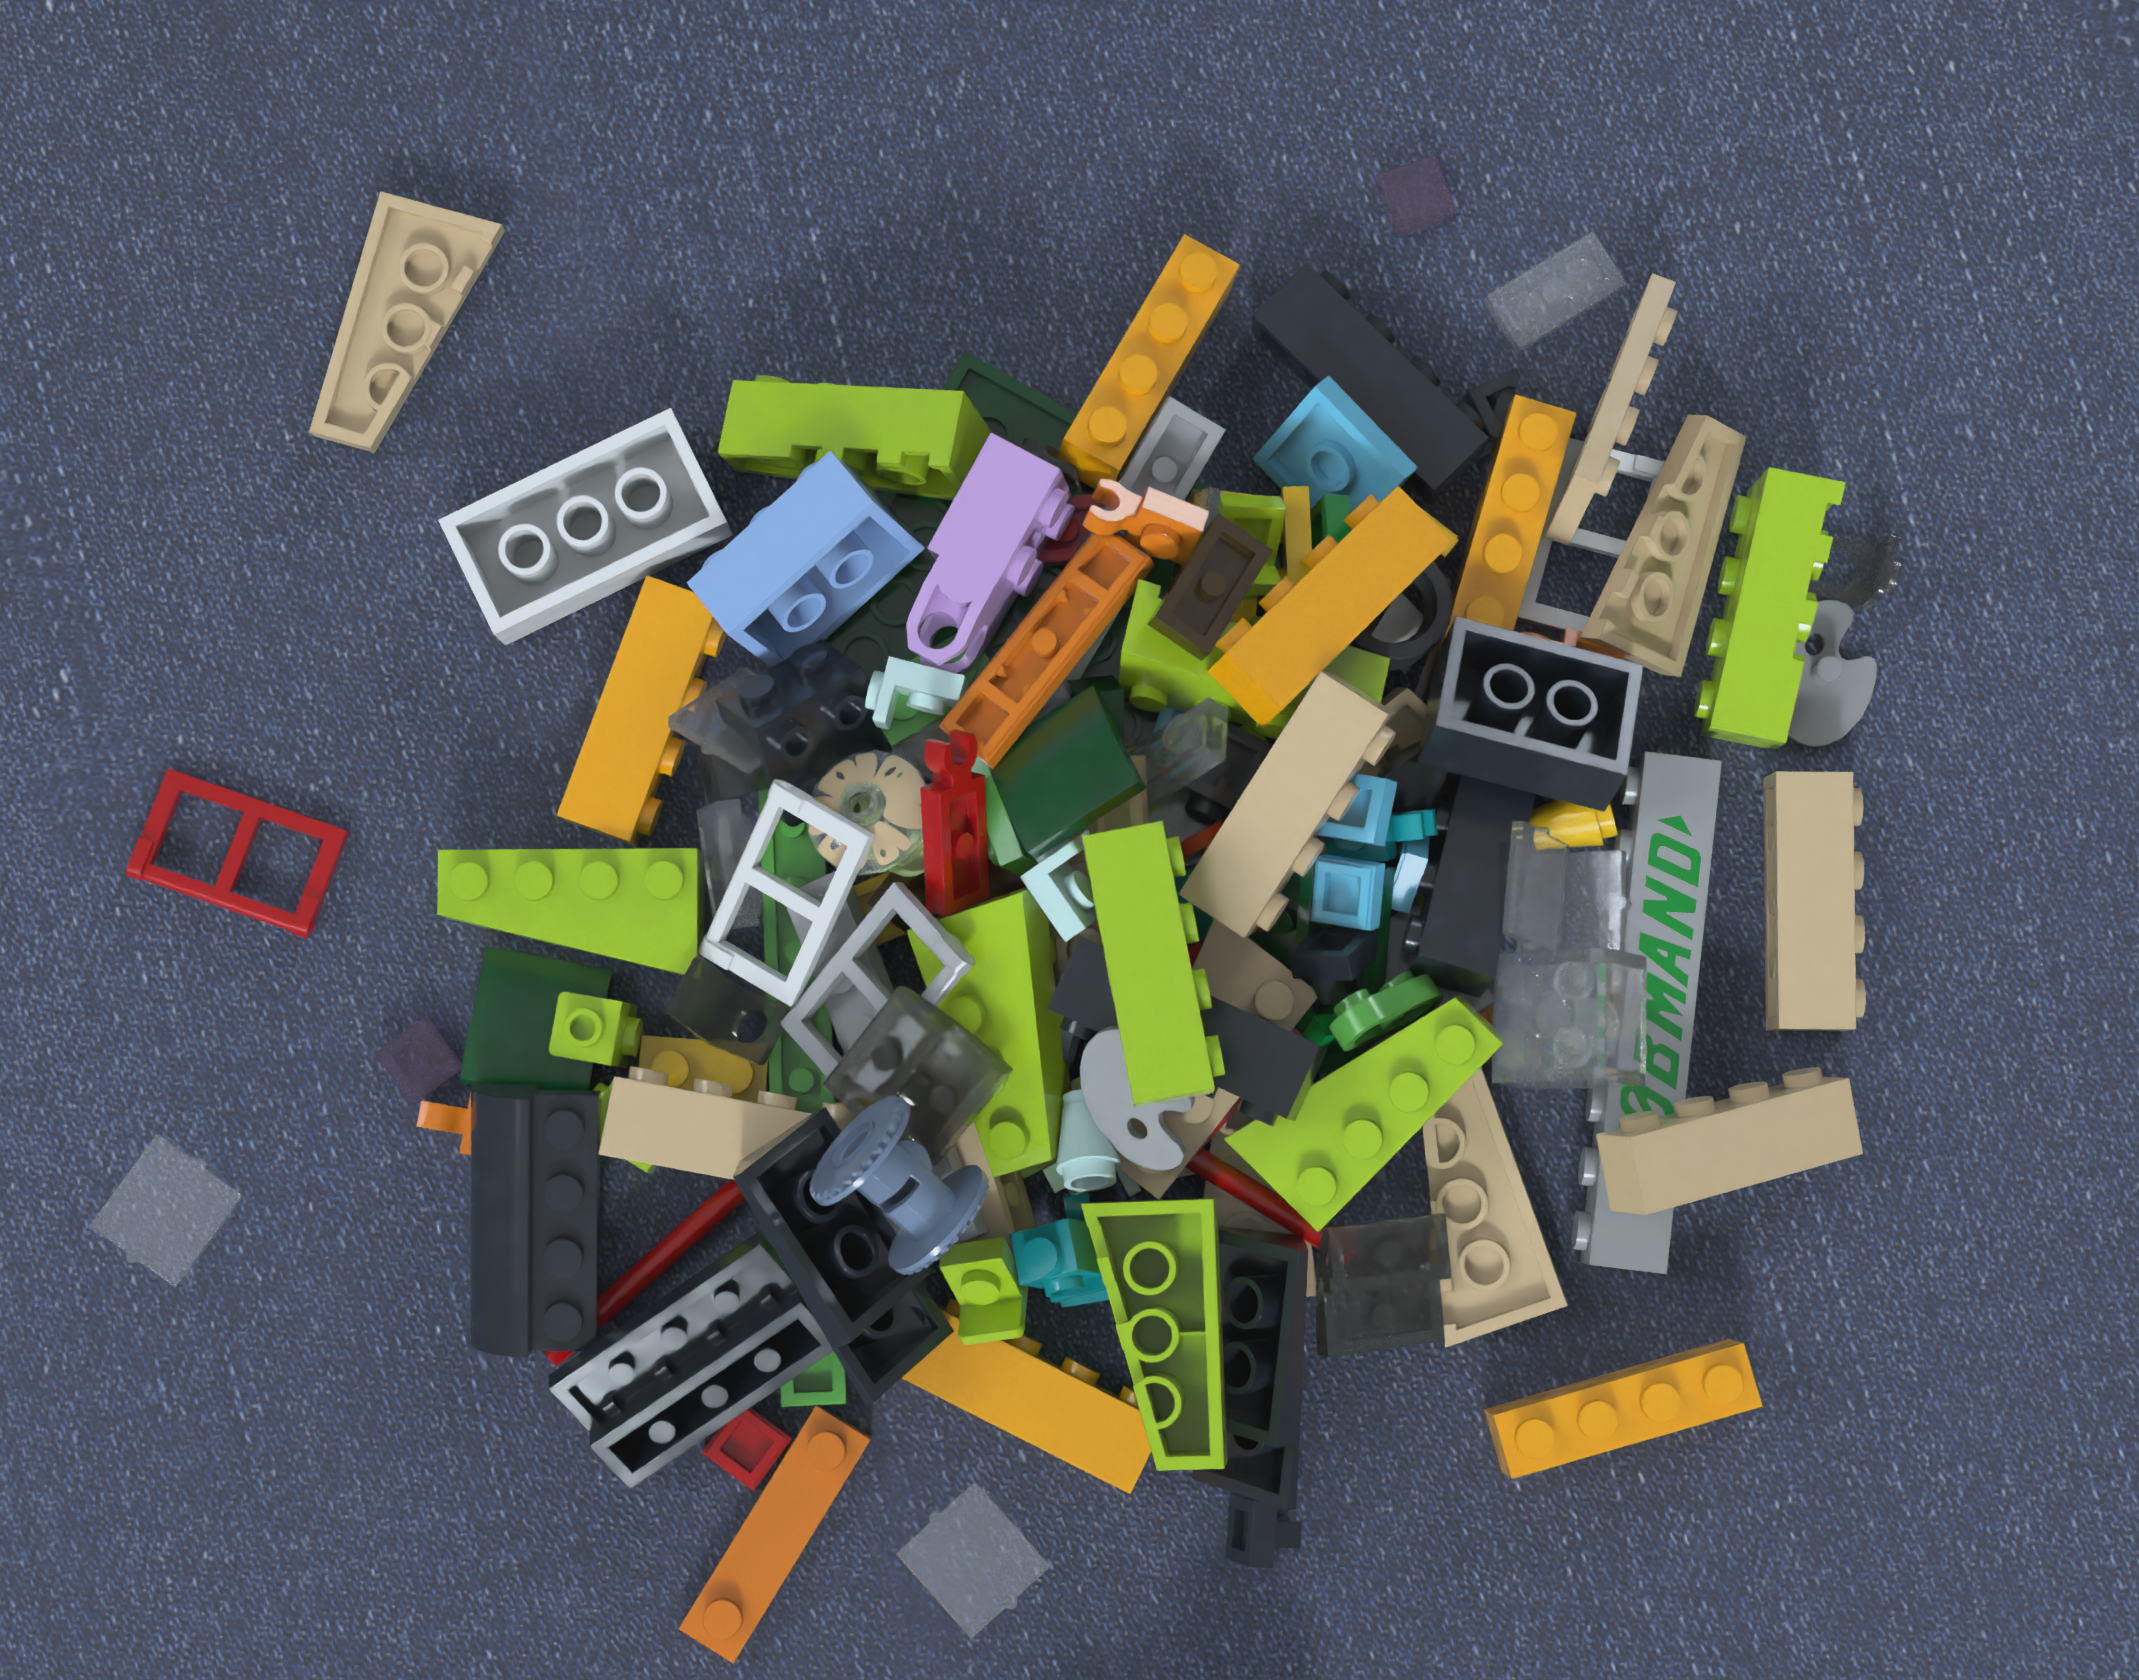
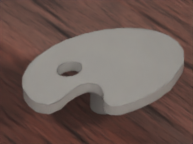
[1788,600,1877,747]
[1080,1026,1195,1171]

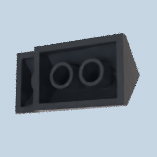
[733,1107,954,1406]
[1192,1226,1308,1511]

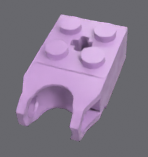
[906,433,1075,674]

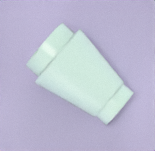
[1056,1089,1121,1191]

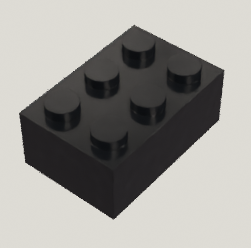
[1417,616,1643,812]

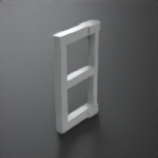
[780,882,976,1106]

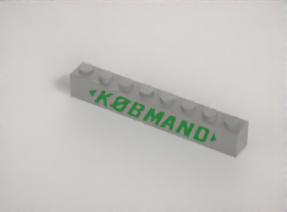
[1571,751,1722,1274]

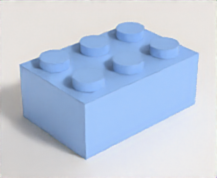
[687,451,925,667]

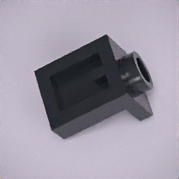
[1172,717,1273,824]

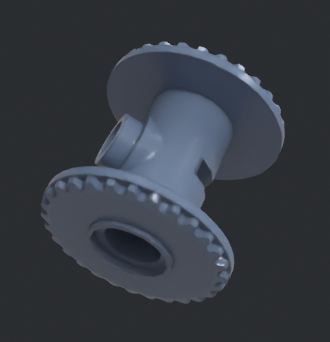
[809,1095,989,1275]

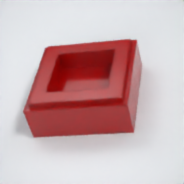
[702,1406,793,1491]

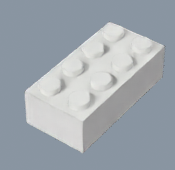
[438,408,733,645]

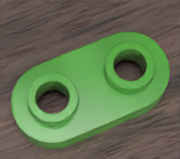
[1329,971,1444,1051]

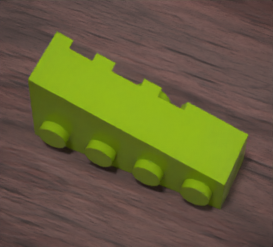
[718,375,991,500]
[1694,467,1846,750]
[1119,579,1390,739]
[1082,821,1225,1108]
[437,848,705,981]
[907,887,1071,1178]
[1224,995,1507,1232]
[1081,1198,1228,1471]

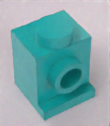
[1010,1218,1106,1303]

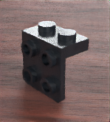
[715,639,889,827]

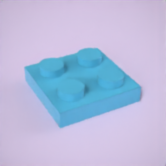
[1253,376,1418,513]

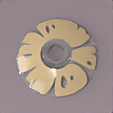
[807,750,927,875]

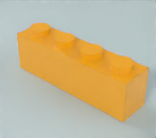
[1055,234,1240,489]
[1438,394,1576,645]
[1207,486,1453,728]
[557,575,727,847]
[902,1298,1151,1494]
[1484,1339,1763,1479]

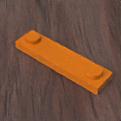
[938,533,1155,769]
[679,1405,872,1663]

